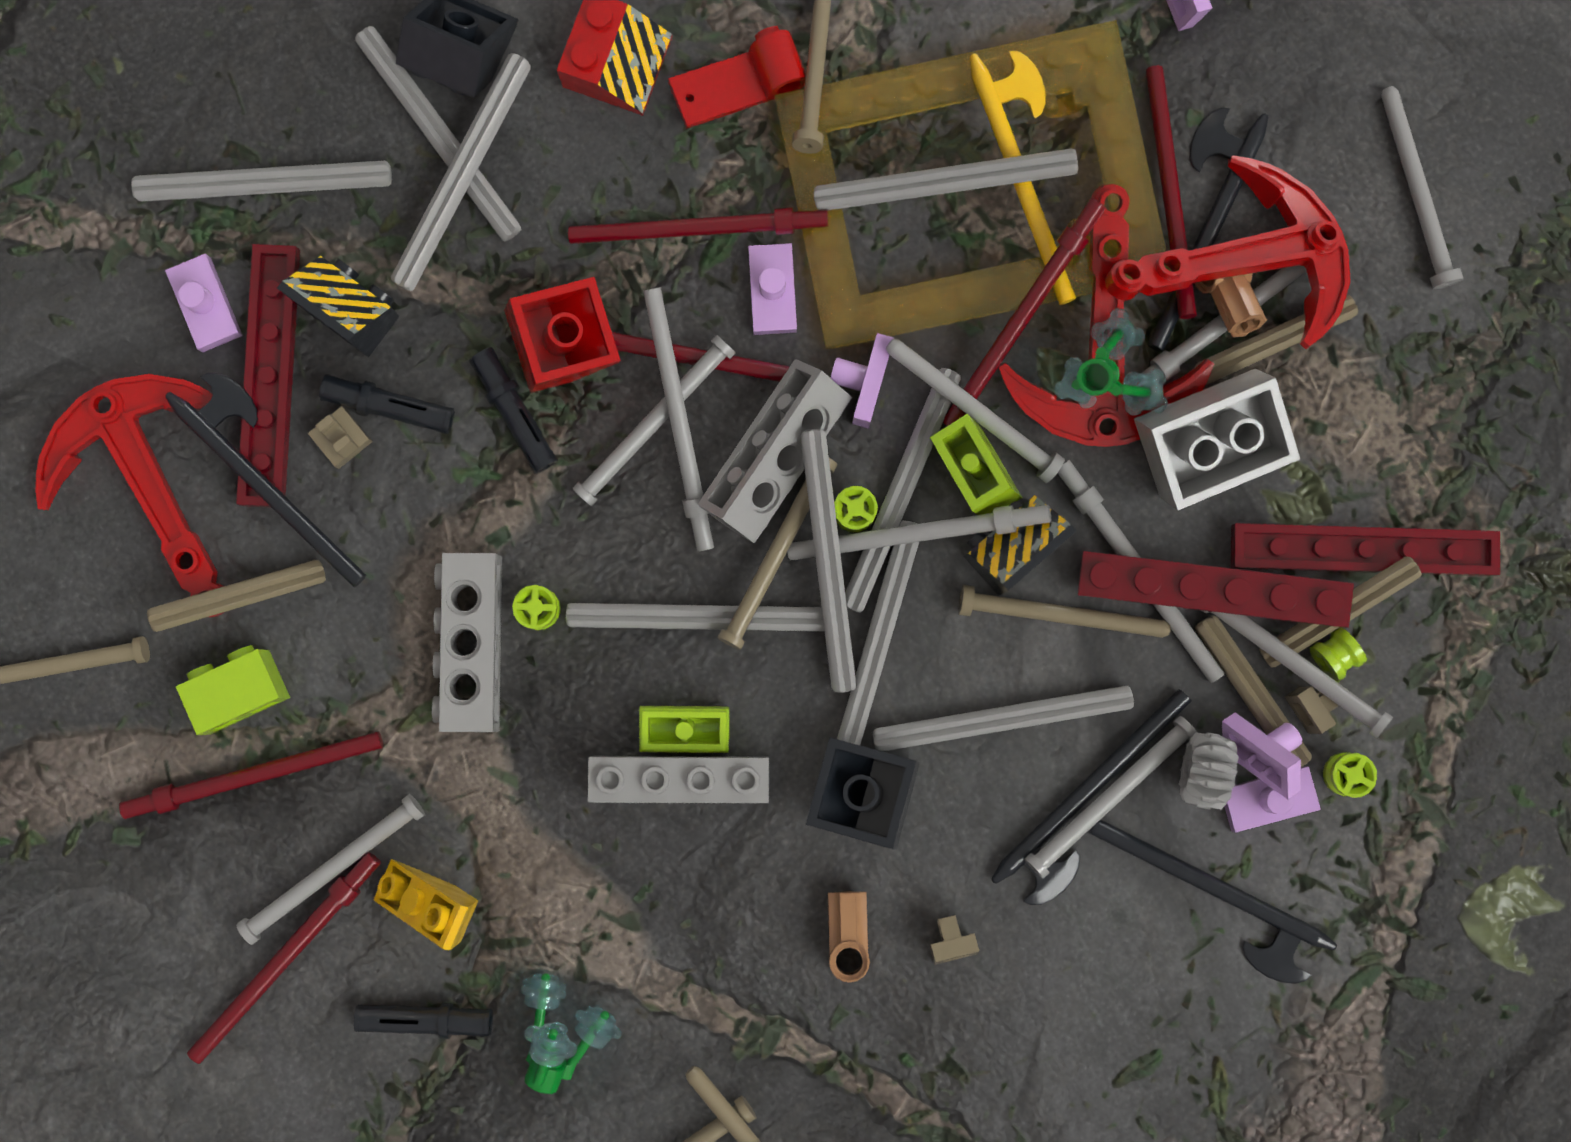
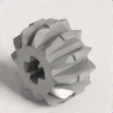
[1179,732,1239,810]

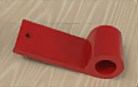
[668,26,806,129]

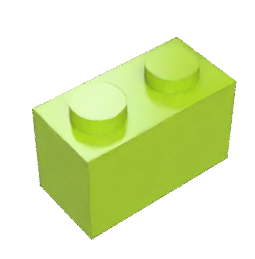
[930,413,1022,515]
[175,645,290,735]

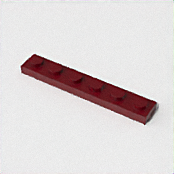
[236,244,300,507]
[1231,523,1500,576]
[1077,551,1354,628]

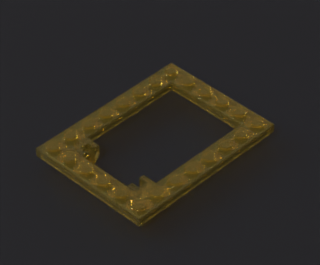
[775,20,1171,350]

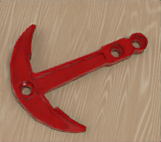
[1105,156,1350,349]
[998,184,1215,447]
[35,374,224,617]

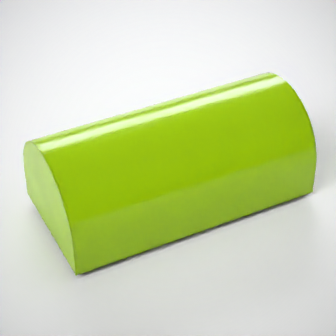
[639,706,730,753]

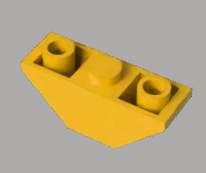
[373,859,479,950]

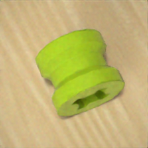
[834,486,878,533]
[512,585,561,631]
[1310,627,1367,683]
[1323,752,1377,798]

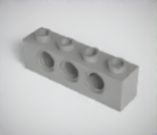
[697,359,852,543]
[432,553,502,732]
[588,756,769,803]

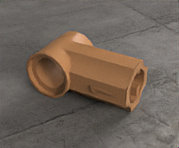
[1195,273,1267,337]
[828,891,870,983]

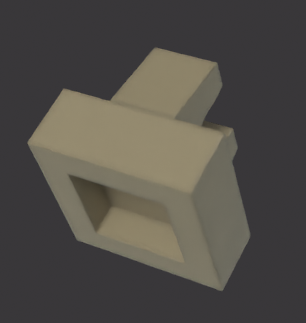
[308,406,373,469]
[1285,686,1339,734]
[930,915,979,965]

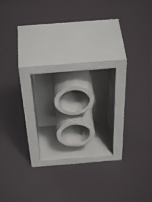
[1134,369,1300,510]

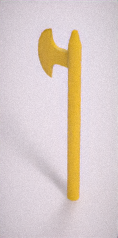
[970,51,1076,305]

